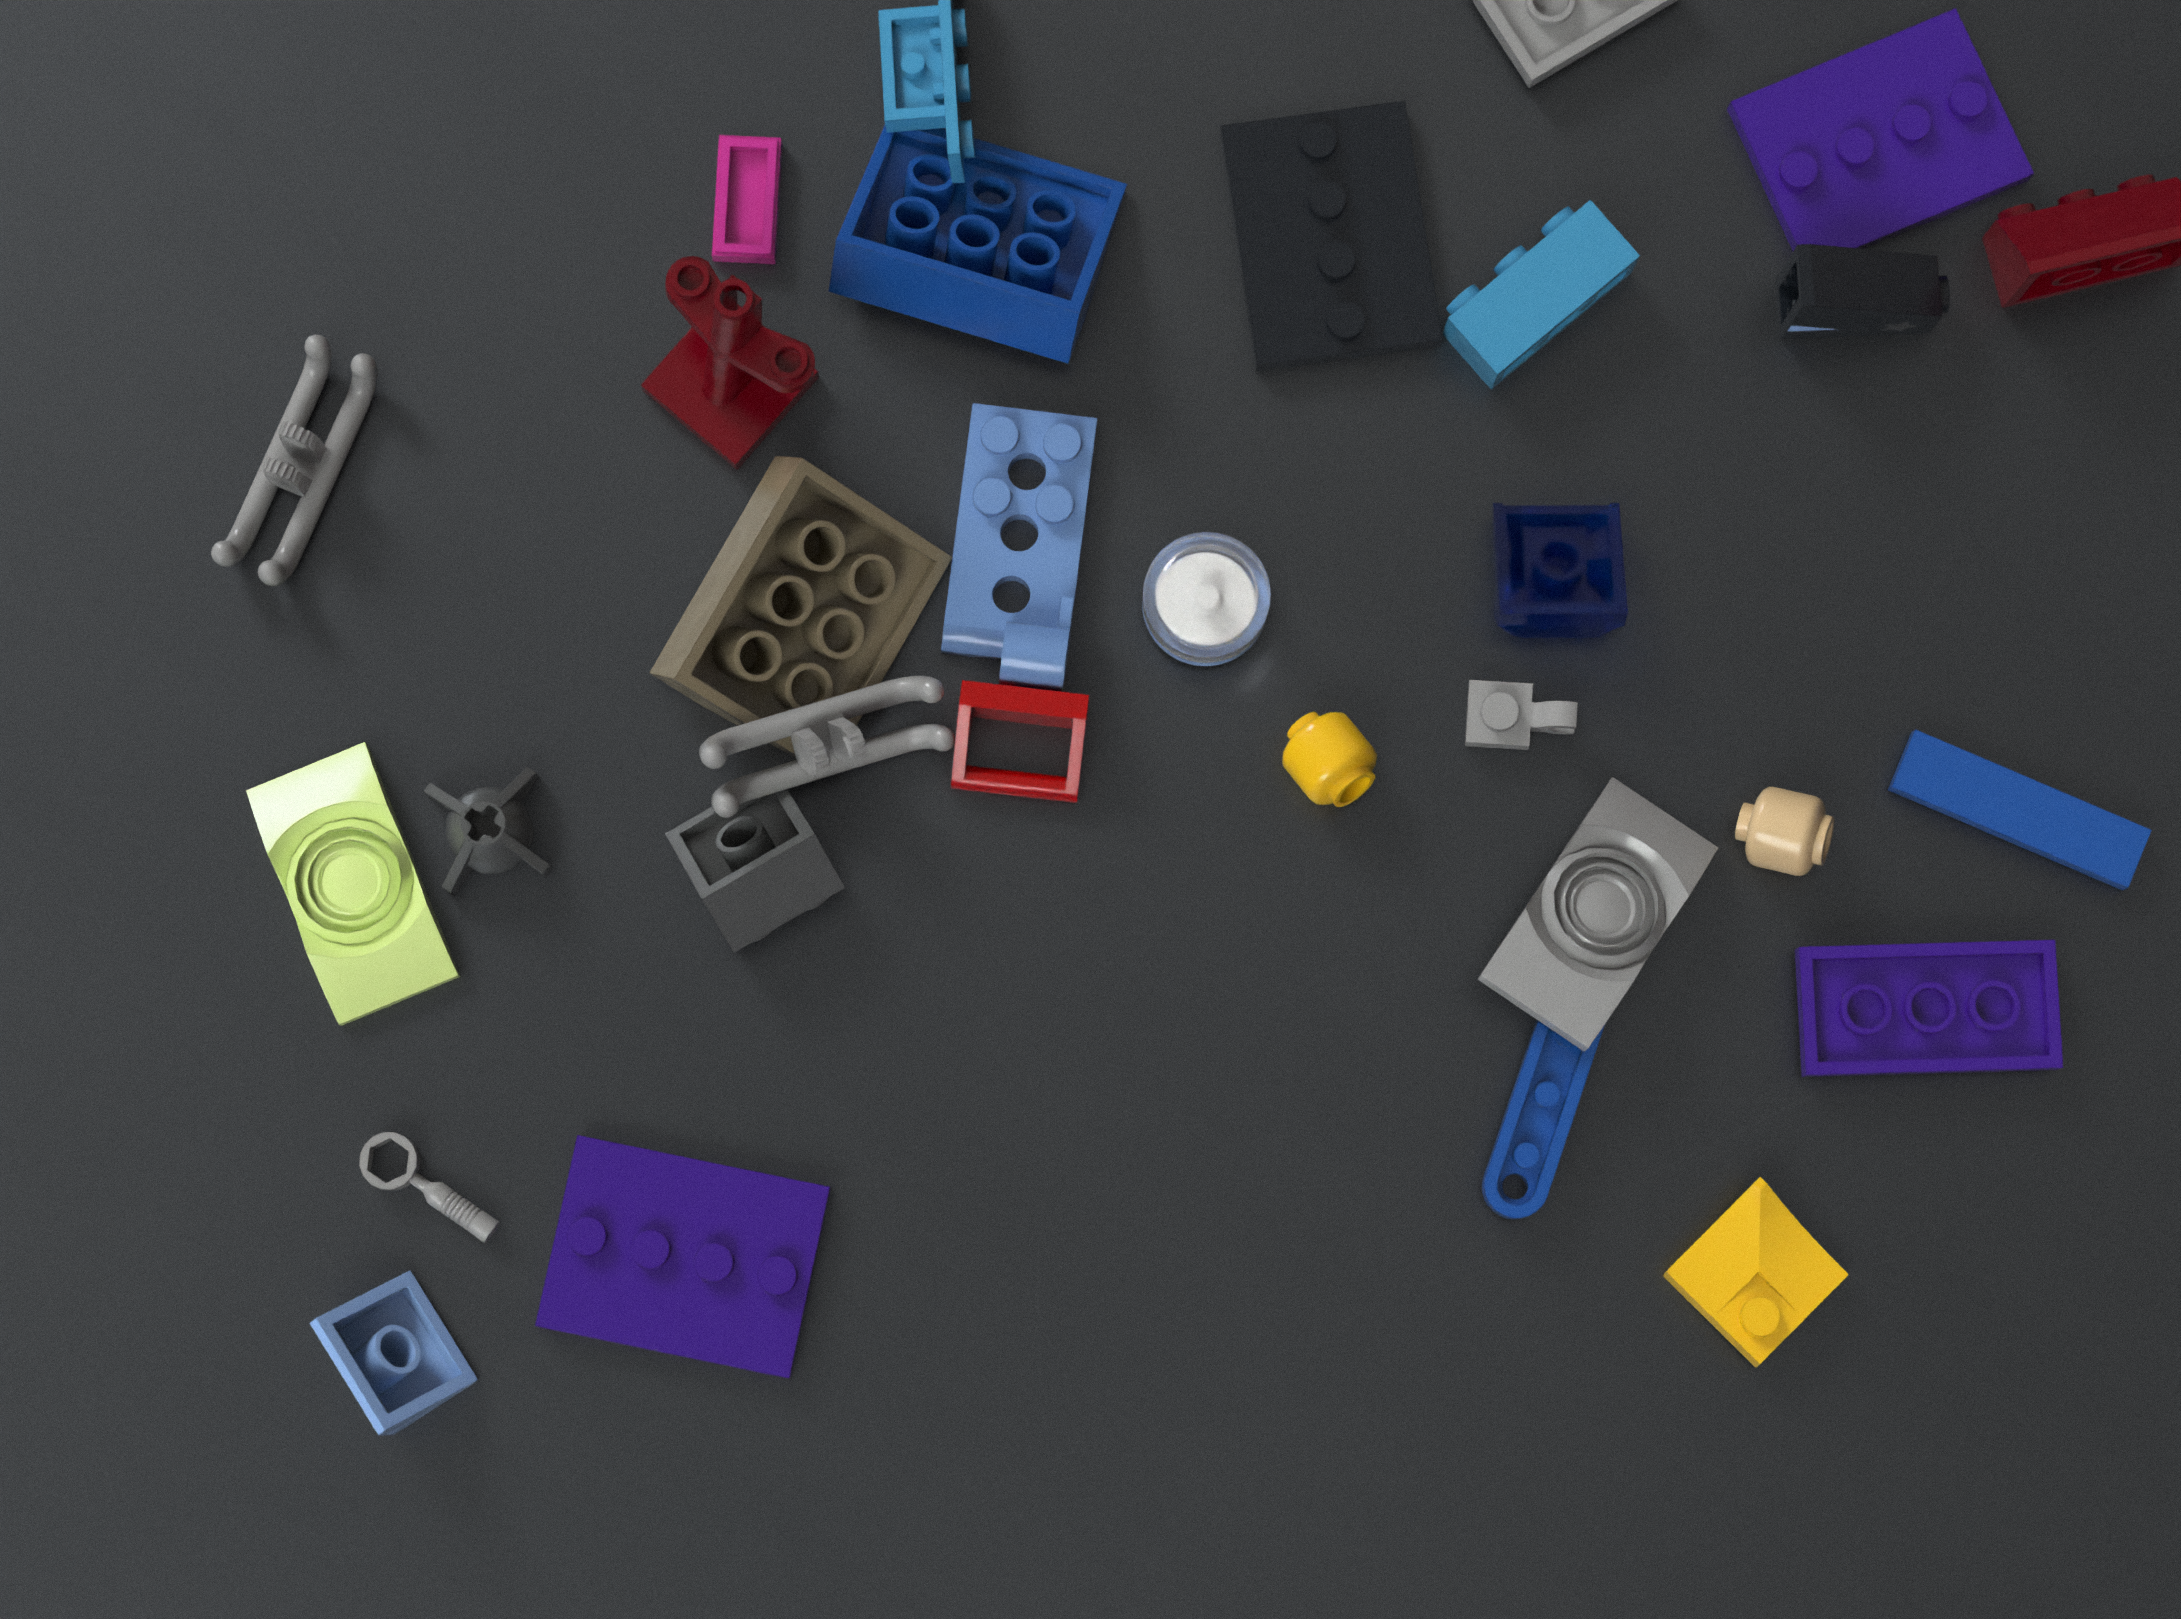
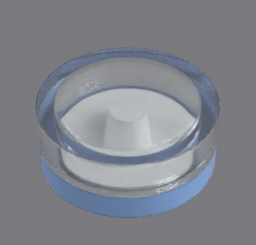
[1142,532,1271,666]

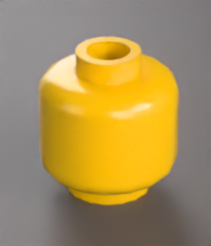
[1282,712,1377,807]

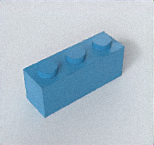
[1442,200,1640,390]

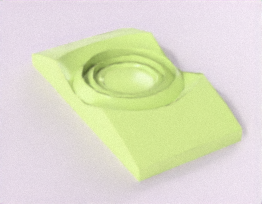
[246,742,460,1026]

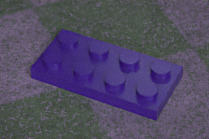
[1795,940,2063,1077]

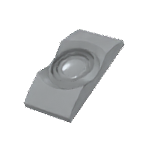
[1477,777,1718,1052]

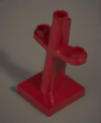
[641,256,819,470]

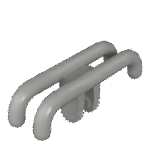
[211,334,378,586]
[699,676,955,818]

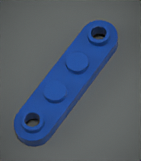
[1482,1019,1605,1219]

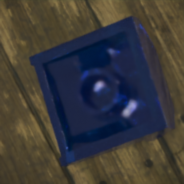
[1492,503,1628,638]

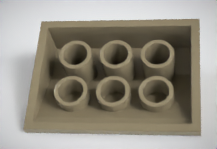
[649,456,952,758]

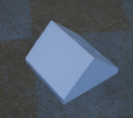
[310,1271,478,1435]

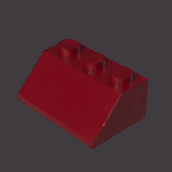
[1982,174,2181,308]

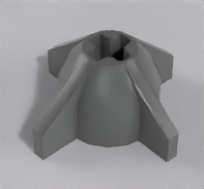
[424,767,552,896]

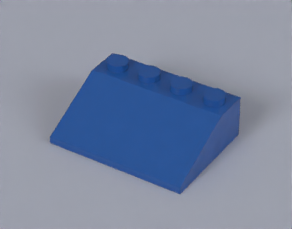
[829,125,1127,364]

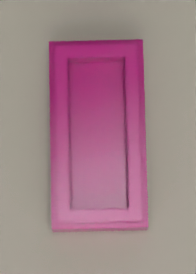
[712,135,783,264]

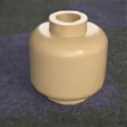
[1735,787,1835,876]

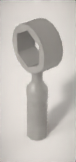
[359,1132,500,1243]

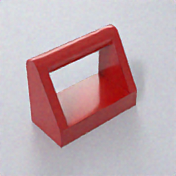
[951,680,1089,803]

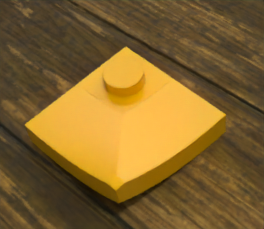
[1663,1177,1849,1368]

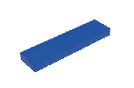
[1888,729,2152,891]

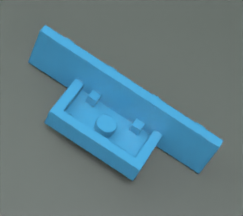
[878,0,975,184]

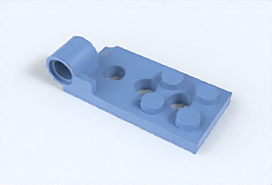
[941,403,1097,692]

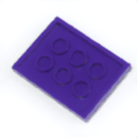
[1727,8,2034,251]
[535,1135,831,1379]

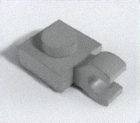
[1465,680,1578,750]

